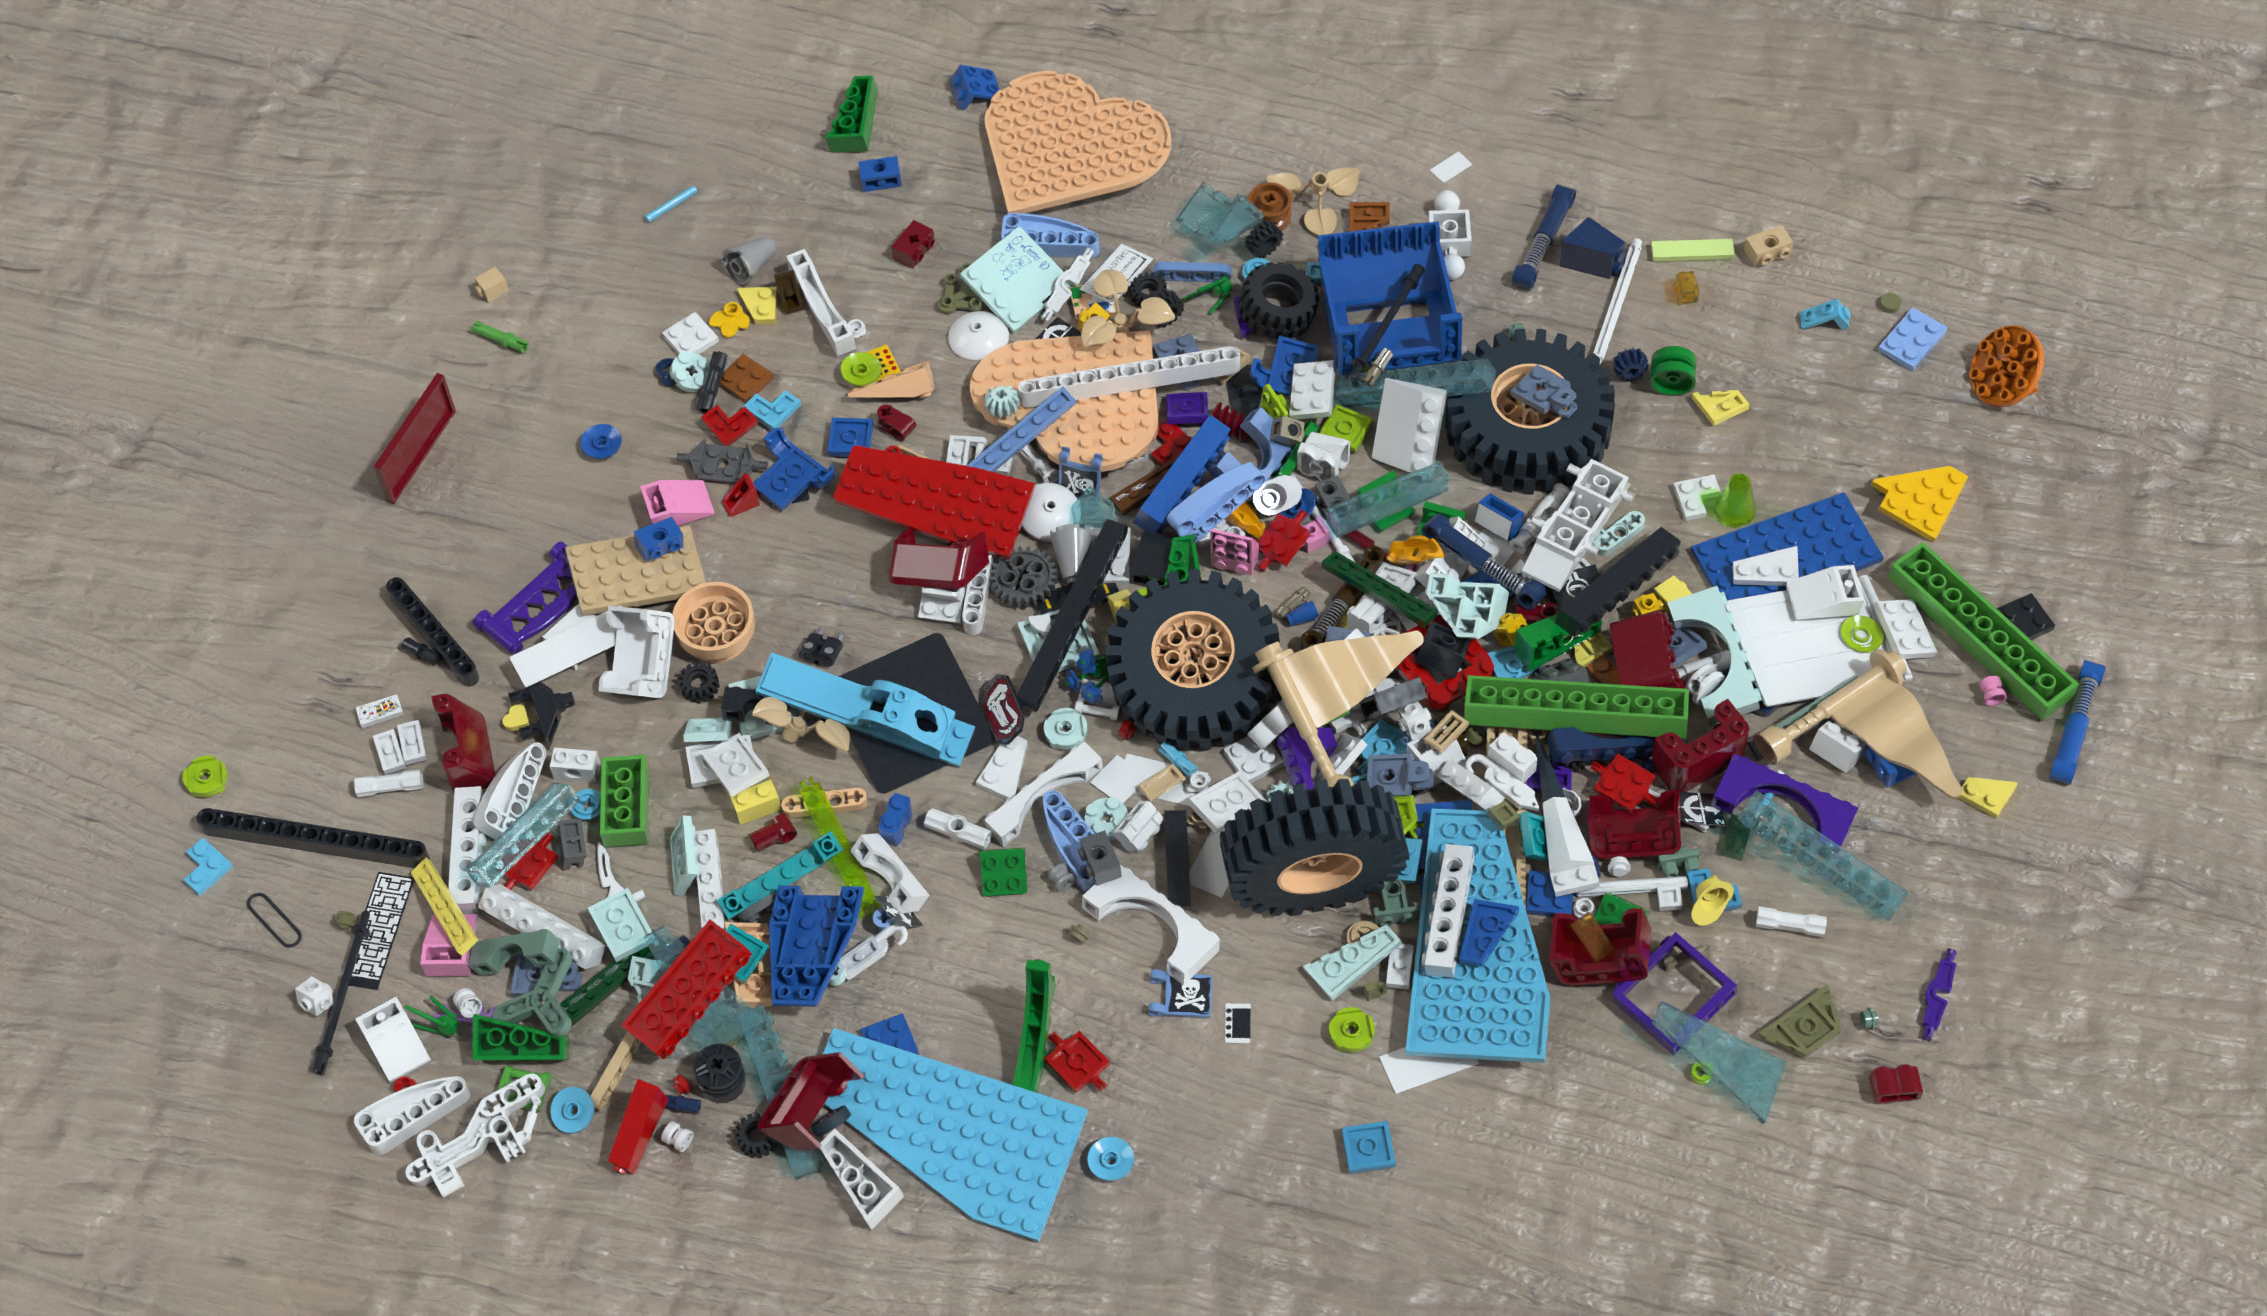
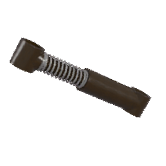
[1301,546,1384,650]

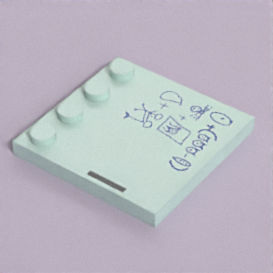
[960,226,1073,333]

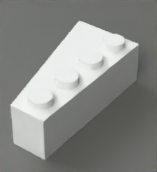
[820,1128,904,1230]

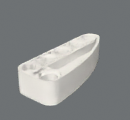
[473,742,546,842]
[354,1076,470,1155]

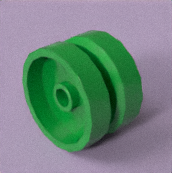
[1650,346,1697,396]

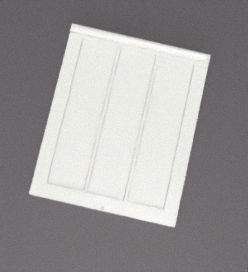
[1724,575,1913,707]

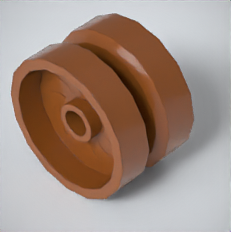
[1248,182,1292,231]

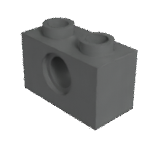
[1078,830,1122,886]

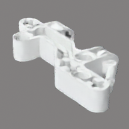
[1247,628,1365,750]
[406,1074,545,1197]

